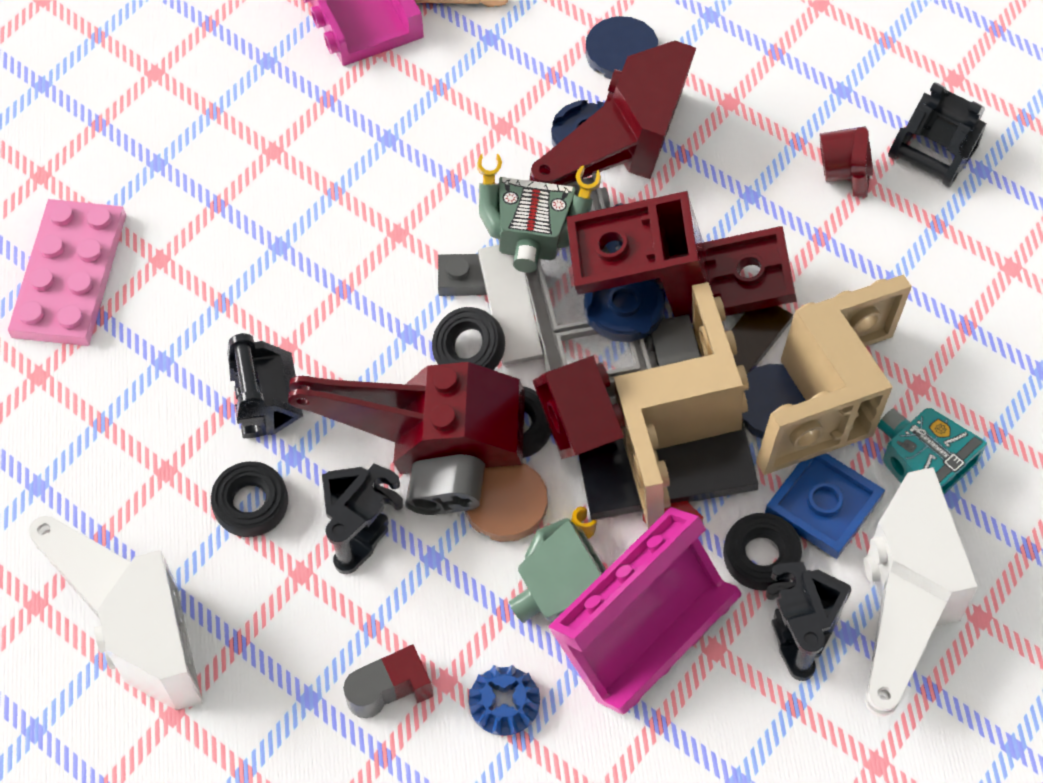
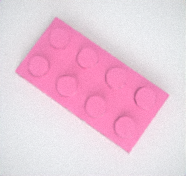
[7,199,126,346]

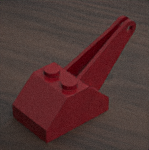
[529,40,697,185]
[288,362,525,474]

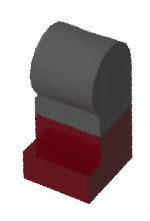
[343,644,433,718]

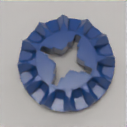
[469,664,540,736]

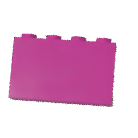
[303,0,424,66]
[548,507,742,715]

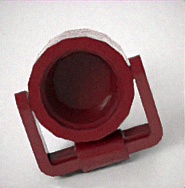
[819,126,873,197]

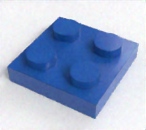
[765,453,885,559]

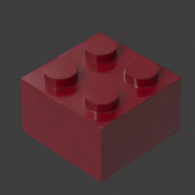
[532,355,625,459]

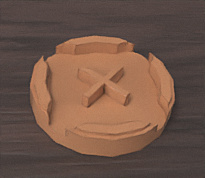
[465,463,548,542]

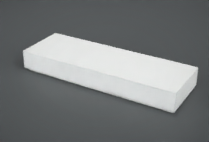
[478,245,543,366]

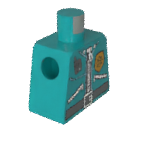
[877,408,987,495]

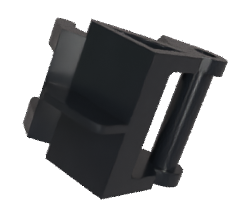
[888,82,987,188]
[227,333,305,439]
[322,463,404,574]
[765,561,852,681]

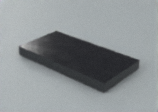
[578,419,759,520]

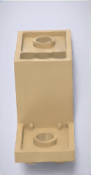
[756,274,912,475]
[614,282,749,529]

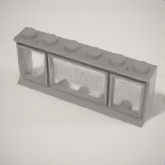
[525,173,657,397]

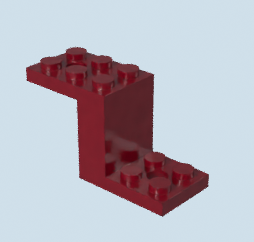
[566,191,797,323]

